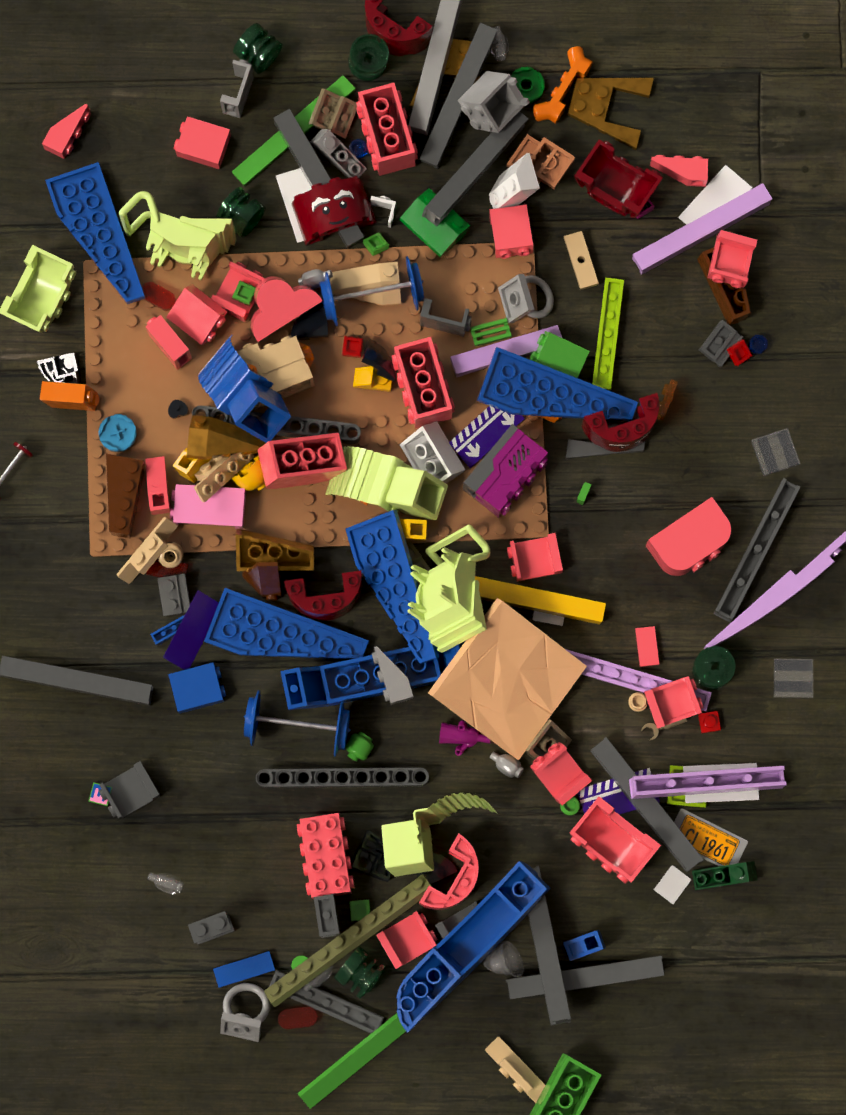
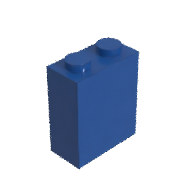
[168,663,226,714]

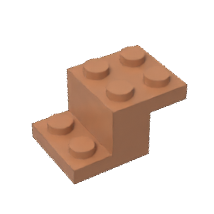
[506,134,575,189]

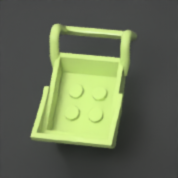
[119,191,236,281]
[407,525,490,653]

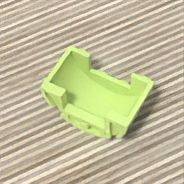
[0,245,76,332]

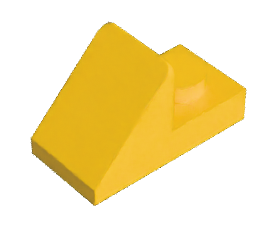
[353,366,392,392]

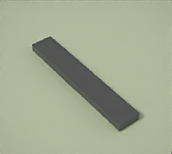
[268,970,384,1033]

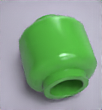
[345,732,374,762]

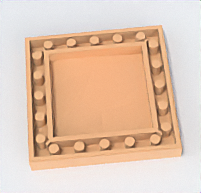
[428,598,587,760]

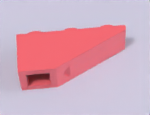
[42,104,91,159]
[650,155,708,187]
[145,456,171,515]

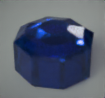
[349,139,368,159]
[749,335,768,354]

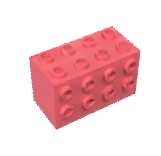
[356,83,418,176]
[391,337,455,429]
[297,813,355,900]

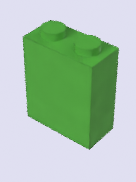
[530,331,590,378]

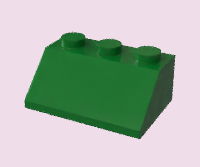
[399,188,470,257]

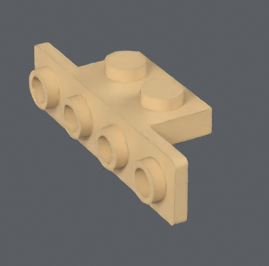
[194,453,254,502]
[117,517,178,584]
[485,1037,545,1104]

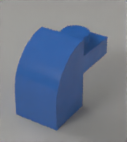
[563,930,606,961]

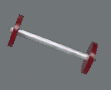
[0,442,34,501]

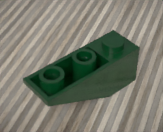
[692,861,758,890]

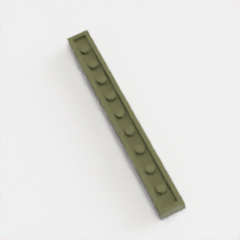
[264,874,432,1007]

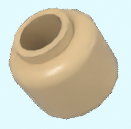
[158,542,184,568]

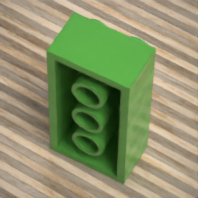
[530,1053,601,1115]

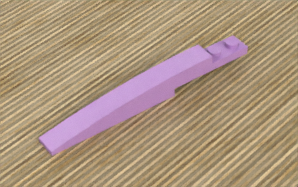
[704,531,846,651]

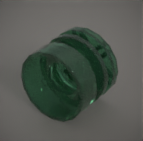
[233,23,283,74]
[348,34,389,81]
[216,187,266,238]
[692,646,736,690]
[334,946,385,999]

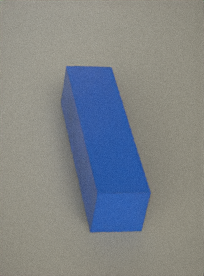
[150,615,185,646]

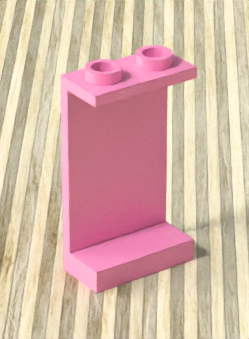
[170,484,246,530]

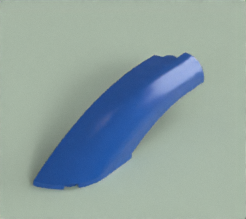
[396,861,551,1033]

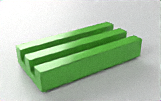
[470,318,512,347]

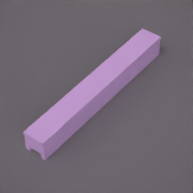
[632,183,772,275]
[629,766,786,799]

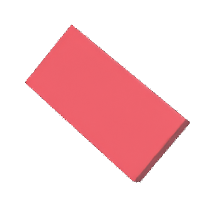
[635,626,659,667]

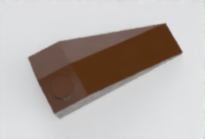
[242,562,282,601]

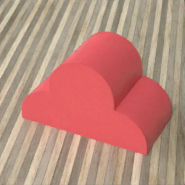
[250,276,322,342]

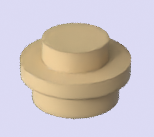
[628,692,648,712]

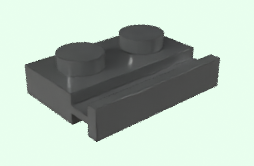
[699,320,743,367]
[157,574,191,616]

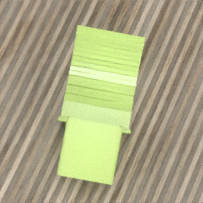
[325,446,448,520]
[382,793,497,877]

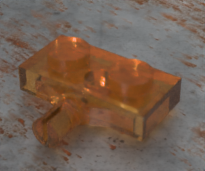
[657,380,678,421]

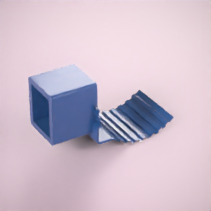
[198,334,291,443]

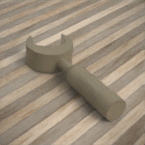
[641,718,687,741]

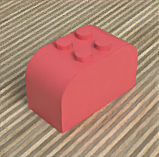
[258,433,347,489]
[646,497,731,576]

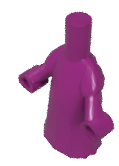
[439,721,491,756]

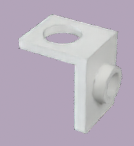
[371,196,396,228]

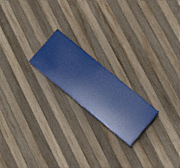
[213,951,275,988]

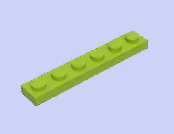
[592,277,624,391]

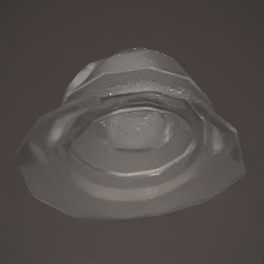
[483,941,524,978]

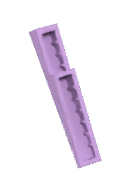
[450,325,562,378]

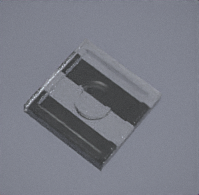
[751,428,800,476]
[774,659,813,698]

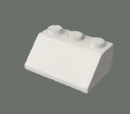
[489,153,540,209]
[400,421,465,483]

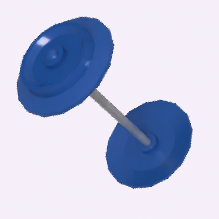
[320,256,424,327]
[243,690,351,757]

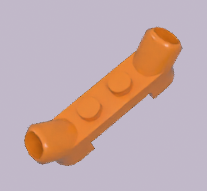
[533,46,593,124]

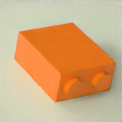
[40,381,99,411]

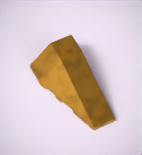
[187,415,266,460]

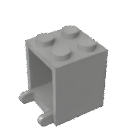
[458,71,530,133]

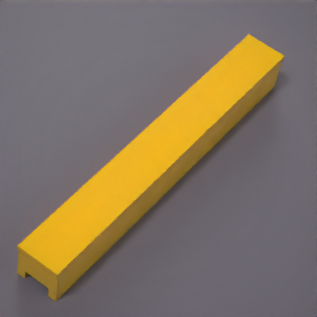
[475,576,606,624]

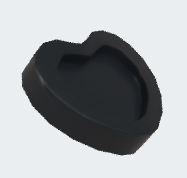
[168,400,188,419]

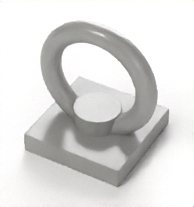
[498,274,554,323]
[220,983,270,1042]

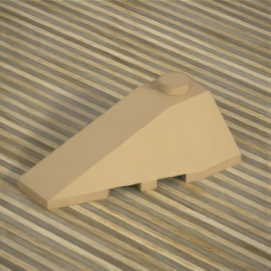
[329,262,401,306]

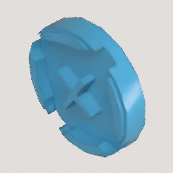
[98,414,137,452]

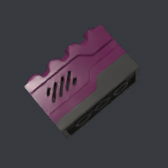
[463,424,548,518]

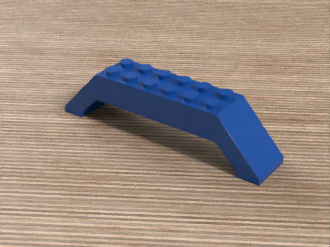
[280,641,465,710]

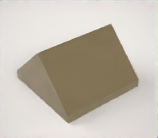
[525,719,572,760]

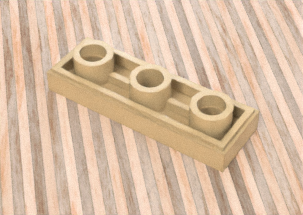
[564,231,599,290]

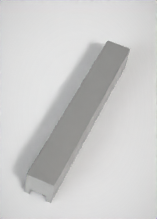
[409,0,463,136]

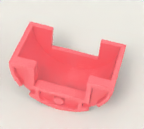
[570,797,661,884]
[419,834,479,910]

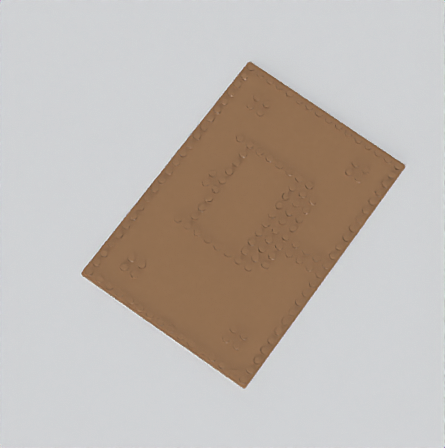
[83,243,549,557]

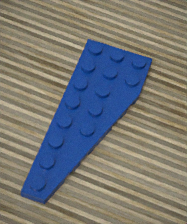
[45,162,145,304]
[477,347,638,421]
[345,510,439,663]
[204,588,369,659]

